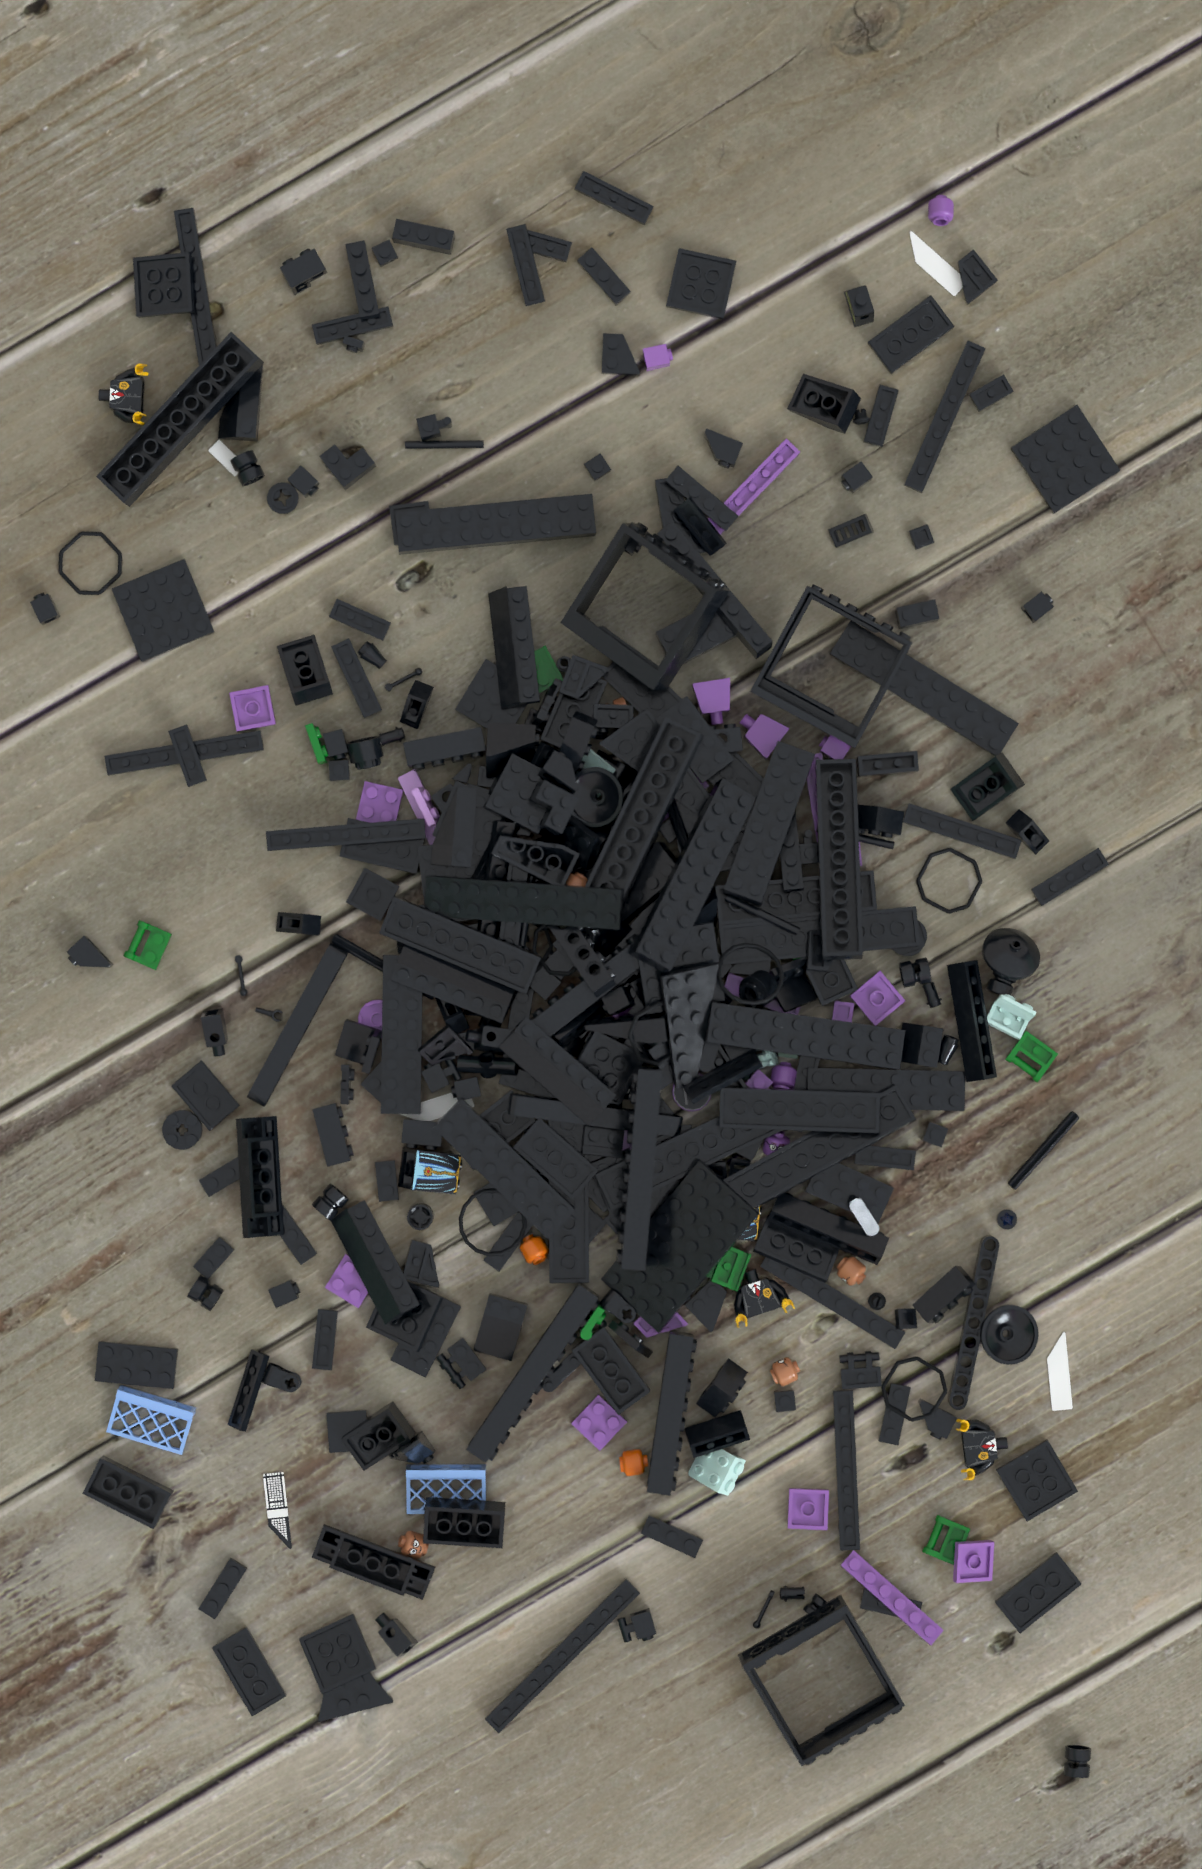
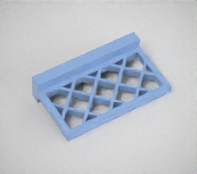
[106,1385,196,1455]
[406,1464,486,1514]

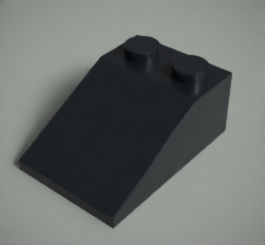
[787,374,861,434]
[277,635,333,706]
[950,752,1025,821]
[474,1293,528,1361]
[341,1401,416,1471]

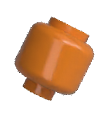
[520,1234,549,1265]
[619,1449,648,1476]

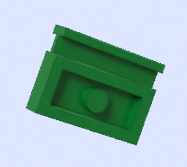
[535,645,564,694]
[305,723,328,765]
[710,1247,751,1292]

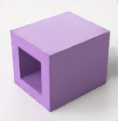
[643,344,673,371]
[819,735,851,759]
[745,1069,773,1089]

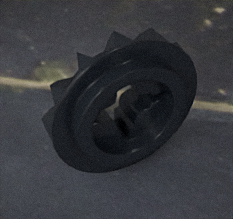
[267,482,299,514]

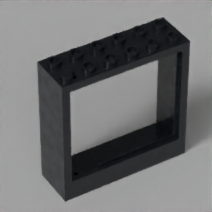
[560,522,730,690]
[750,584,913,748]
[738,1595,905,1766]

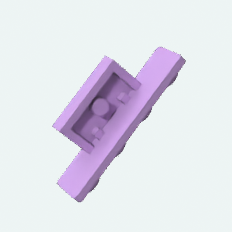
[398,770,440,845]

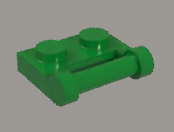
[123,920,172,970]
[1005,1031,1058,1082]
[580,1304,606,1340]
[922,1515,970,1565]

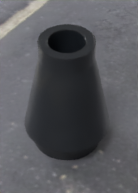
[357,641,387,669]
[938,1034,959,1065]

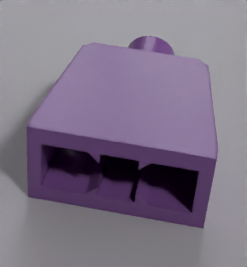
[692,678,730,725]
[740,714,789,760]

